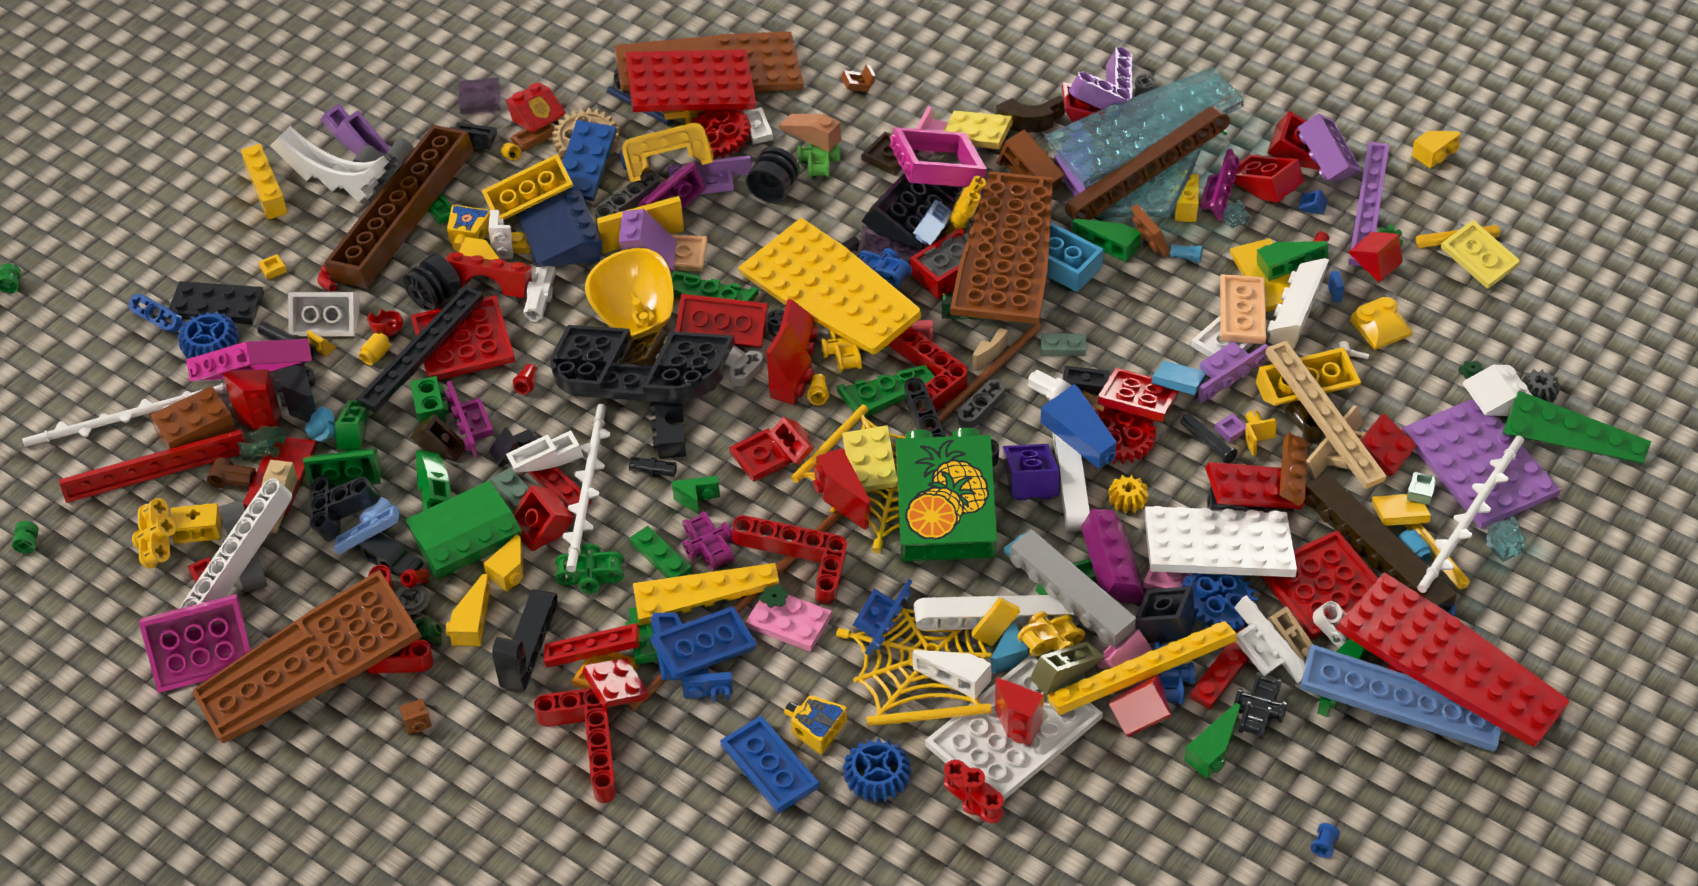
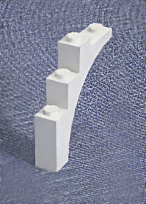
[270,126,389,203]

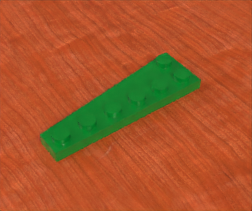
[1502,391,1652,464]

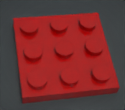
[1097,367,1180,422]

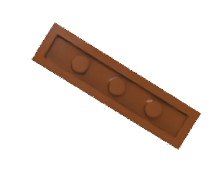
[1280,432,1308,506]

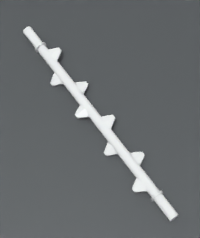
[22,383,228,447]
[562,404,610,572]
[1417,436,1524,593]

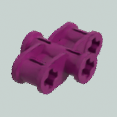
[682,511,734,572]

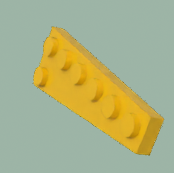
[633,563,779,625]

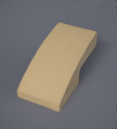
[973,328,1008,371]

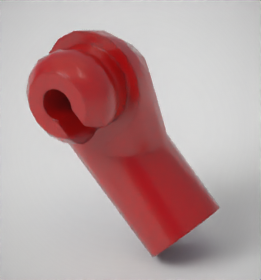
[317,265,337,292]

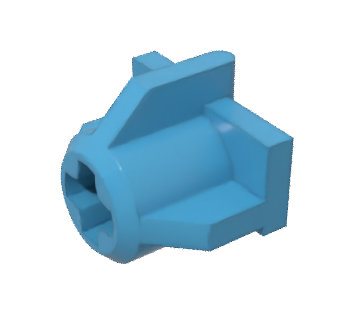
[305,406,336,443]

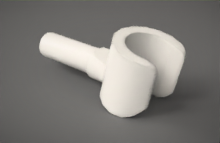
[1339,341,1369,360]

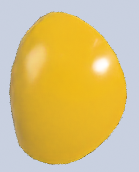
[585,248,674,338]

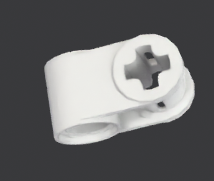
[1313,601,1350,648]

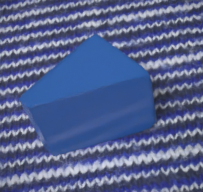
[1298,190,1327,214]

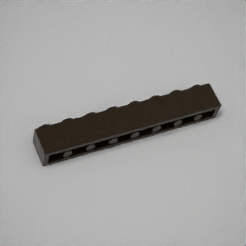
[1304,472,1457,612]

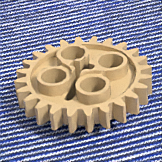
[552,108,620,158]

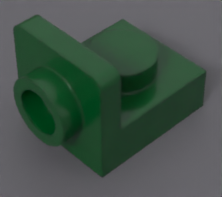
[413,615,443,647]

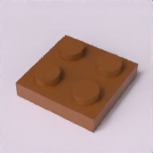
[1130,204,1170,258]

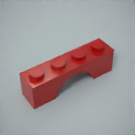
[445,252,532,298]

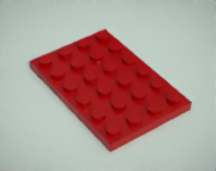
[626,49,756,112]

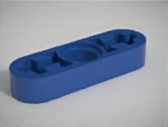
[129,294,183,333]

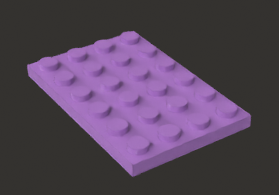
[1402,399,1560,529]

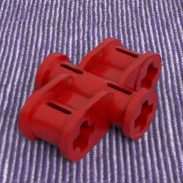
[944,759,1004,824]

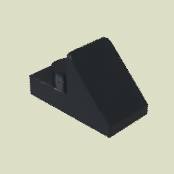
[489,427,537,467]

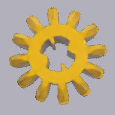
[1108,475,1149,514]

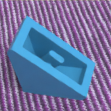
[991,622,1028,674]

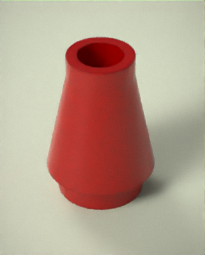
[513,364,538,395]

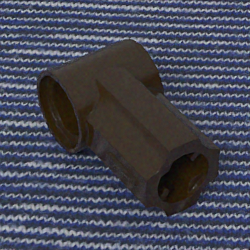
[1285,400,1323,443]

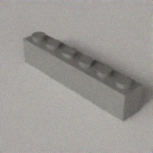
[1010,529,1136,648]

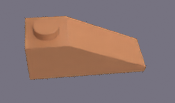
[779,114,841,152]

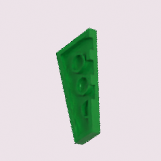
[836,365,935,420]

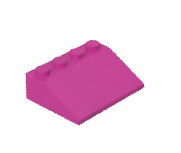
[139,594,251,693]

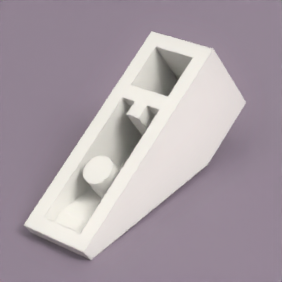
[912,650,992,699]

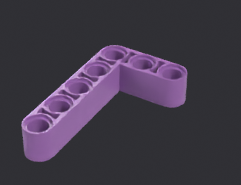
[1069,47,1132,116]

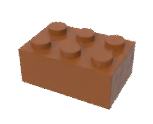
[150,386,236,450]

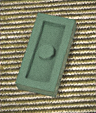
[1041,333,1086,356]
[491,467,529,510]

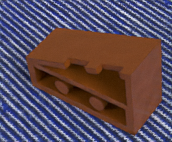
[997,130,1064,190]

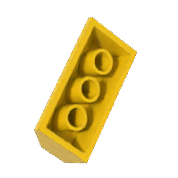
[482,154,574,220]
[1256,347,1361,406]

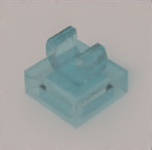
[1223,200,1250,228]

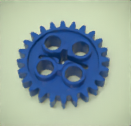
[1181,573,1258,631]

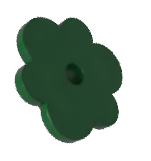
[1458,361,1484,379]
[760,585,788,608]

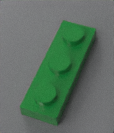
[629,526,692,578]

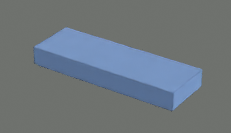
[334,506,400,555]

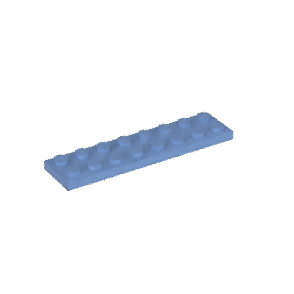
[1299,644,1501,752]

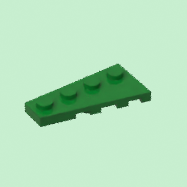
[671,271,759,302]

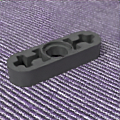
[958,379,1005,428]

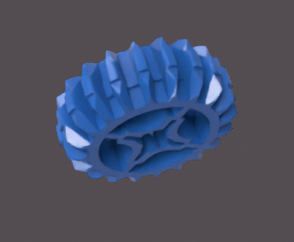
[178,311,239,359]
[843,738,911,804]

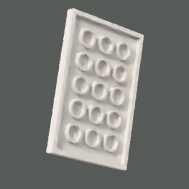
[1144,506,1297,577]
[925,655,1103,800]

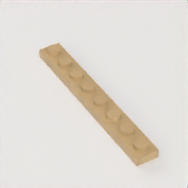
[1265,340,1386,489]

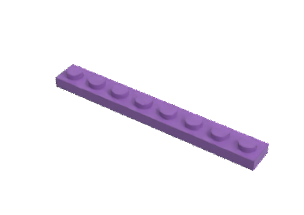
[1348,141,1389,266]

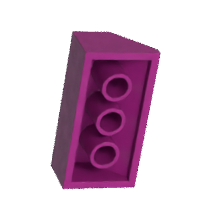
[1081,509,1146,604]

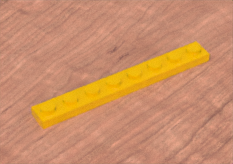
[1047,621,1237,715]

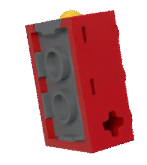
[910,228,969,299]

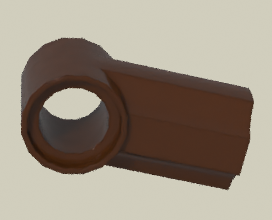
[206,458,256,488]

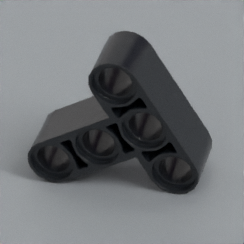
[310,476,381,541]

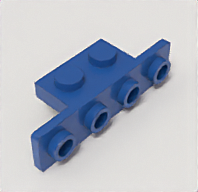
[853,579,913,656]

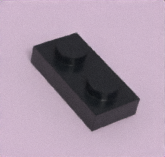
[1062,365,1110,392]

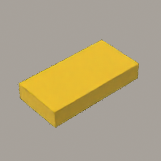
[971,597,1020,647]

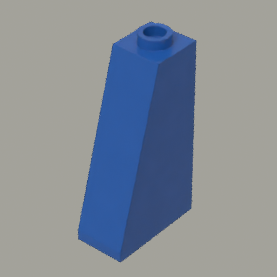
[1040,384,1117,469]

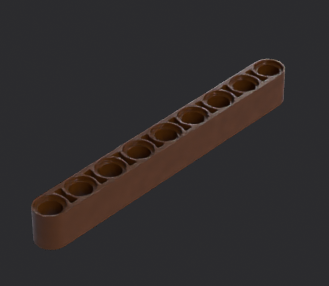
[1065,106,1230,220]

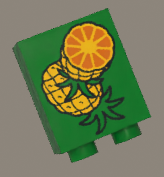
[896,428,997,562]

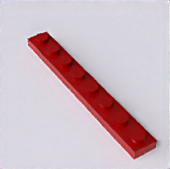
[59,429,247,503]

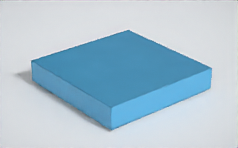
[1151,360,1207,395]

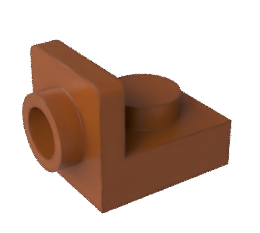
[399,699,432,735]

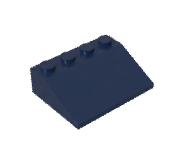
[516,190,602,267]

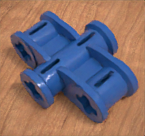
[859,248,912,288]
[1154,642,1195,704]

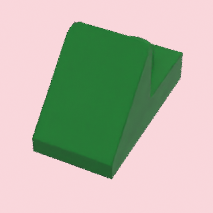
[671,476,720,514]

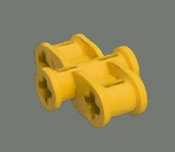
[821,329,866,373]
[132,498,176,569]
[1017,611,1085,657]

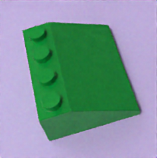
[405,481,522,580]

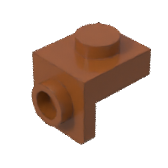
[841,64,876,93]

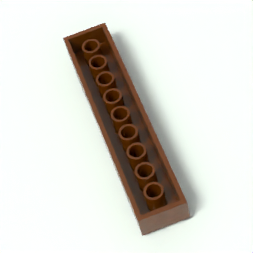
[325,125,474,289]

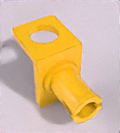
[1245,410,1277,456]

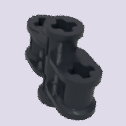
[1234,672,1288,739]

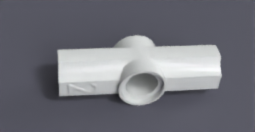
[524,266,556,322]

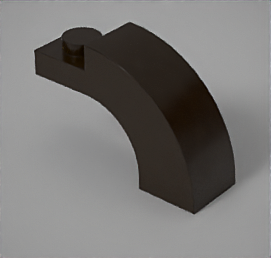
[996,95,1065,133]

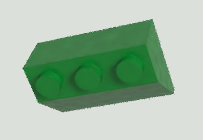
[303,448,381,487]

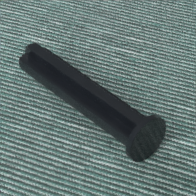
[1180,414,1238,463]

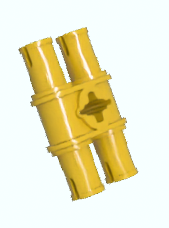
[945,176,986,236]

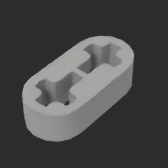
[729,351,763,386]

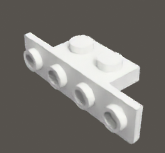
[1234,596,1305,683]

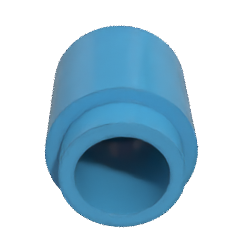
[1398,530,1432,563]

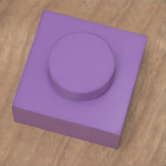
[1215,413,1246,443]

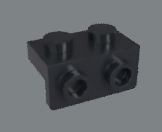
[450,122,497,150]

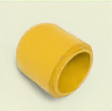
[501,143,521,161]

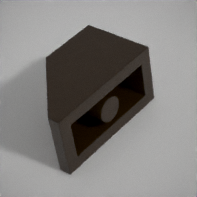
[410,414,465,462]

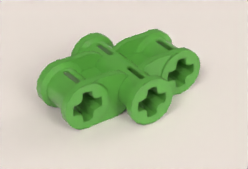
[798,143,840,178]

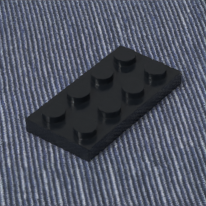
[169,281,264,324]

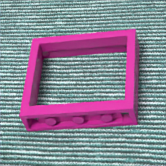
[890,127,987,187]
[186,339,312,382]

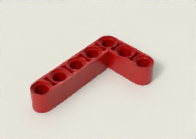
[888,326,968,412]
[732,515,847,605]
[366,565,434,674]
[534,688,616,803]

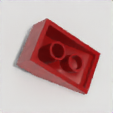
[1267,111,1321,170]
[1233,154,1304,203]
[766,321,814,405]
[813,448,871,530]

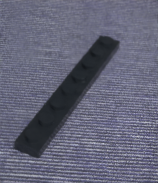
[356,285,484,413]

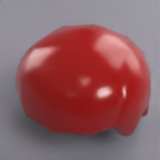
[367,309,403,337]

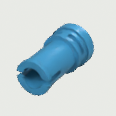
[1170,244,1203,263]

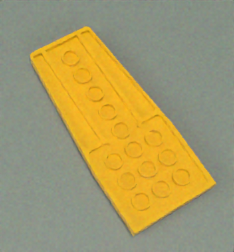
[738,218,921,354]

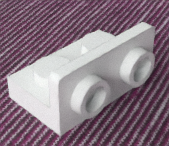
[489,210,514,259]

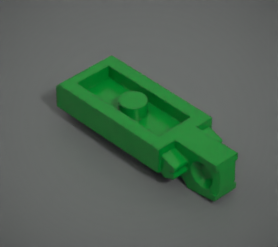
[625,607,658,665]

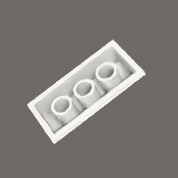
[1267,258,1329,350]

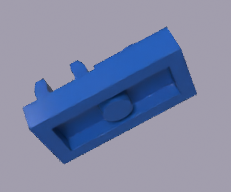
[682,672,733,702]

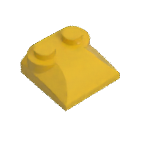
[1350,297,1413,350]

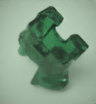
[237,426,287,462]

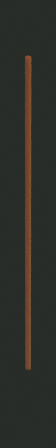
[627,323,1042,712]

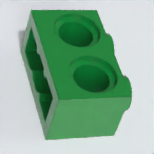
[410,376,449,424]

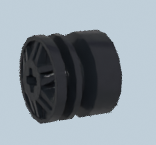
[746,147,800,203]
[402,253,461,311]

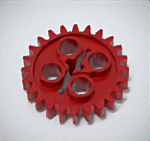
[691,110,752,160]
[1095,407,1156,465]

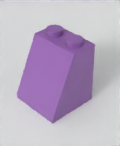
[619,209,677,274]

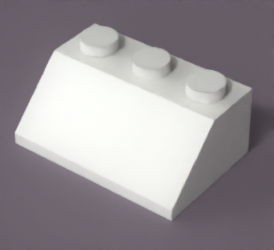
[288,292,359,336]

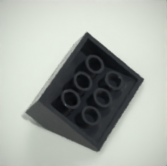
[861,173,957,249]

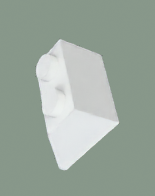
[1463,365,1532,416]

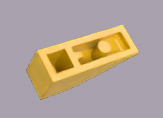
[446,574,490,646]

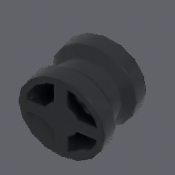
[767,309,784,337]

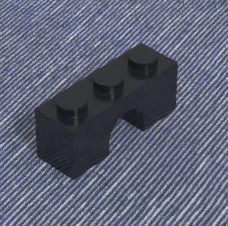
[650,402,686,459]

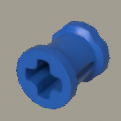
[1310,823,1340,858]

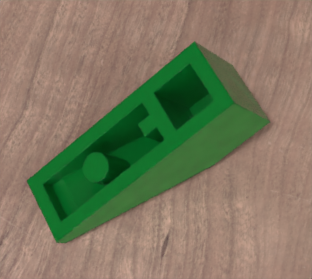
[1072,219,1141,262]
[1257,241,1328,281]
[335,400,370,452]
[1184,702,1240,779]

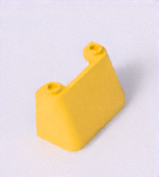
[622,123,714,182]

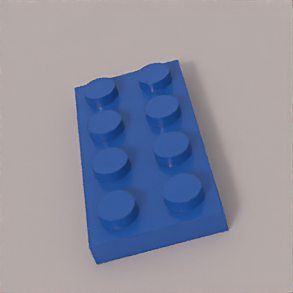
[562,120,617,201]
[650,606,757,679]
[720,716,819,814]

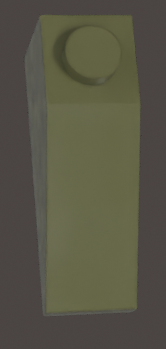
[1030,642,1104,694]

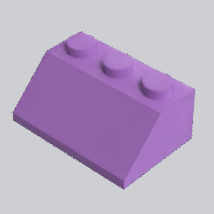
[1298,114,1362,183]

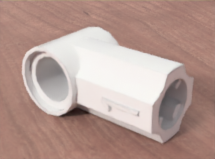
[1027,370,1072,401]

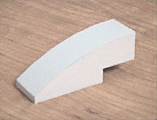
[506,430,584,472]

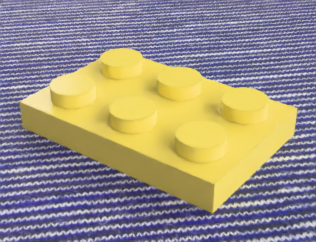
[944,111,1013,149]
[1441,220,1520,289]
[842,425,898,492]

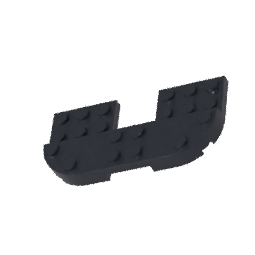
[550,325,735,404]

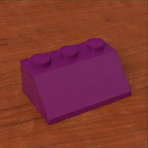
[638,162,706,209]

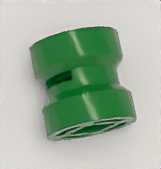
[0,263,21,294]
[11,521,39,554]

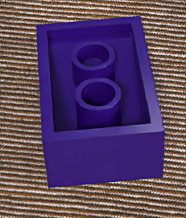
[1003,444,1059,500]

